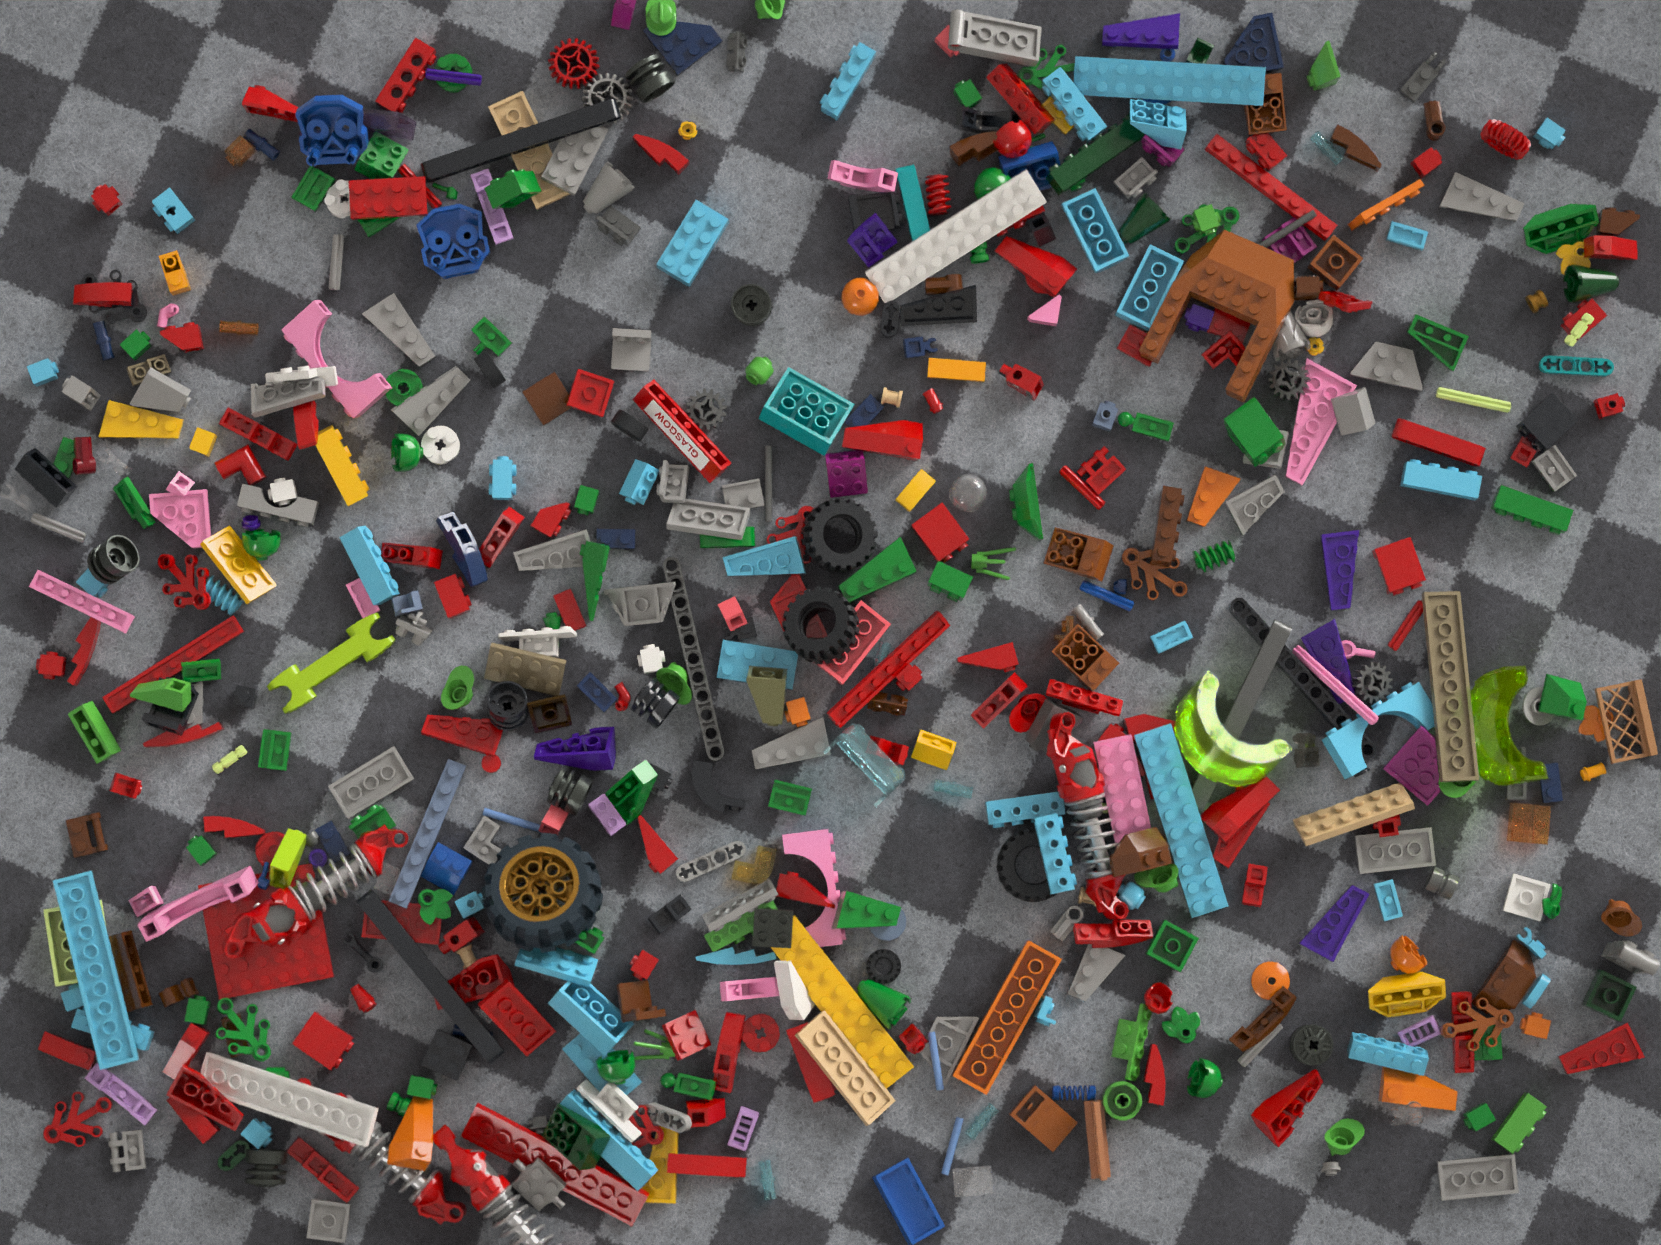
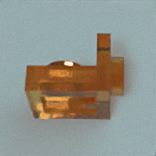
[1053,616,1073,644]

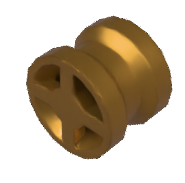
[1525,289,1548,313]

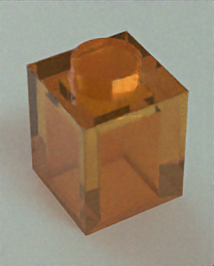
[224,135,256,167]

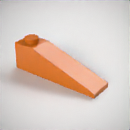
[1378,1066,1458,1111]
[387,1096,433,1171]

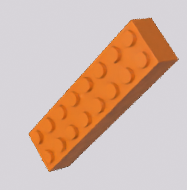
[952,940,1062,1095]

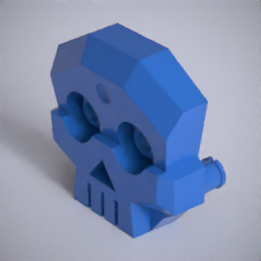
[295,95,369,166]
[416,204,490,279]

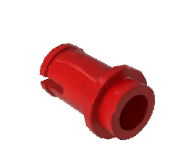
[923,388,944,414]

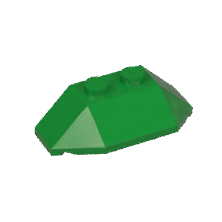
[1523,204,1599,254]
[1009,463,1043,541]

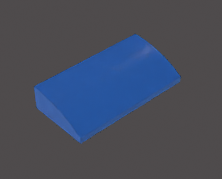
[872,1158,945,1245]

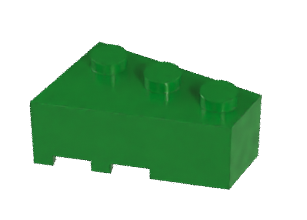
[1406,314,1469,372]
[832,891,901,929]

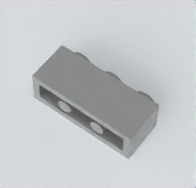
[62,376,101,411]

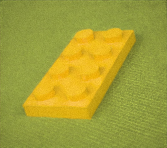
[200,525,277,605]

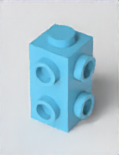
[489,456,517,500]
[619,459,659,505]

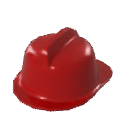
[1009,693,1047,733]

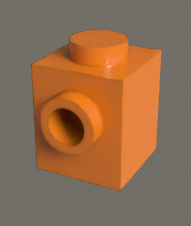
[784,697,811,727]
[1519,1012,1551,1039]

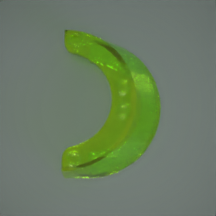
[1470,666,1548,786]
[1174,670,1293,787]

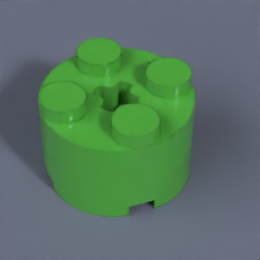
[1101,1081,1142,1120]

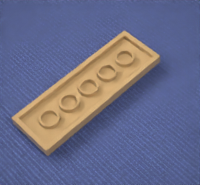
[488,91,570,210]
[1293,783,1415,846]
[795,1010,896,1126]

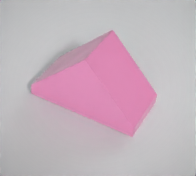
[1027,295,1061,326]
[128,886,164,917]

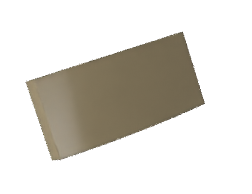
[126,354,171,386]

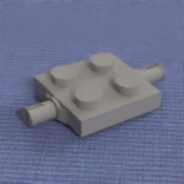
[511,1157,566,1211]

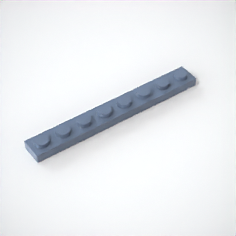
[389,759,466,909]

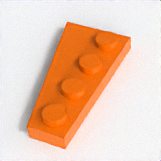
[1348,179,1424,230]

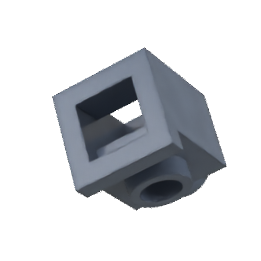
[1092,401,1118,432]

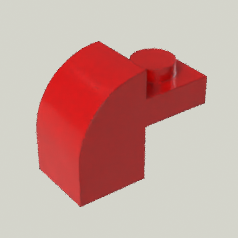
[864,736,909,765]

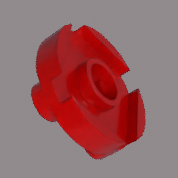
[742,1014,780,1053]

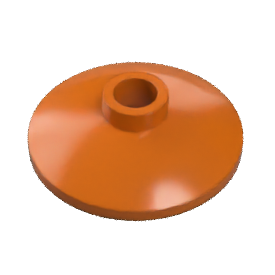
[1251,962,1290,1000]

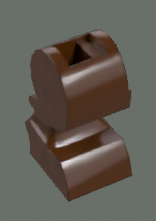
[158,977,199,1008]

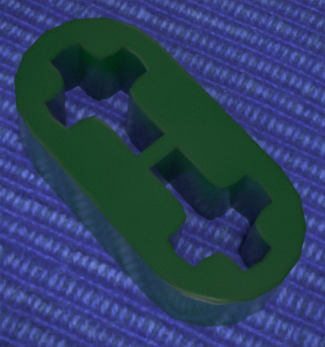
[218,1140,251,1171]

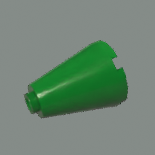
[857,979,912,1029]

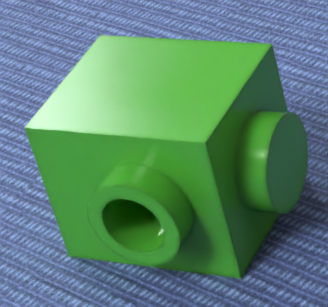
[1192,204,1221,236]

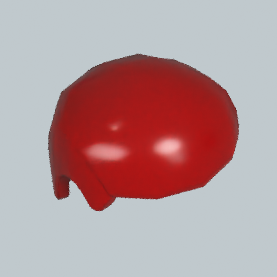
[1144,982,1173,1014]

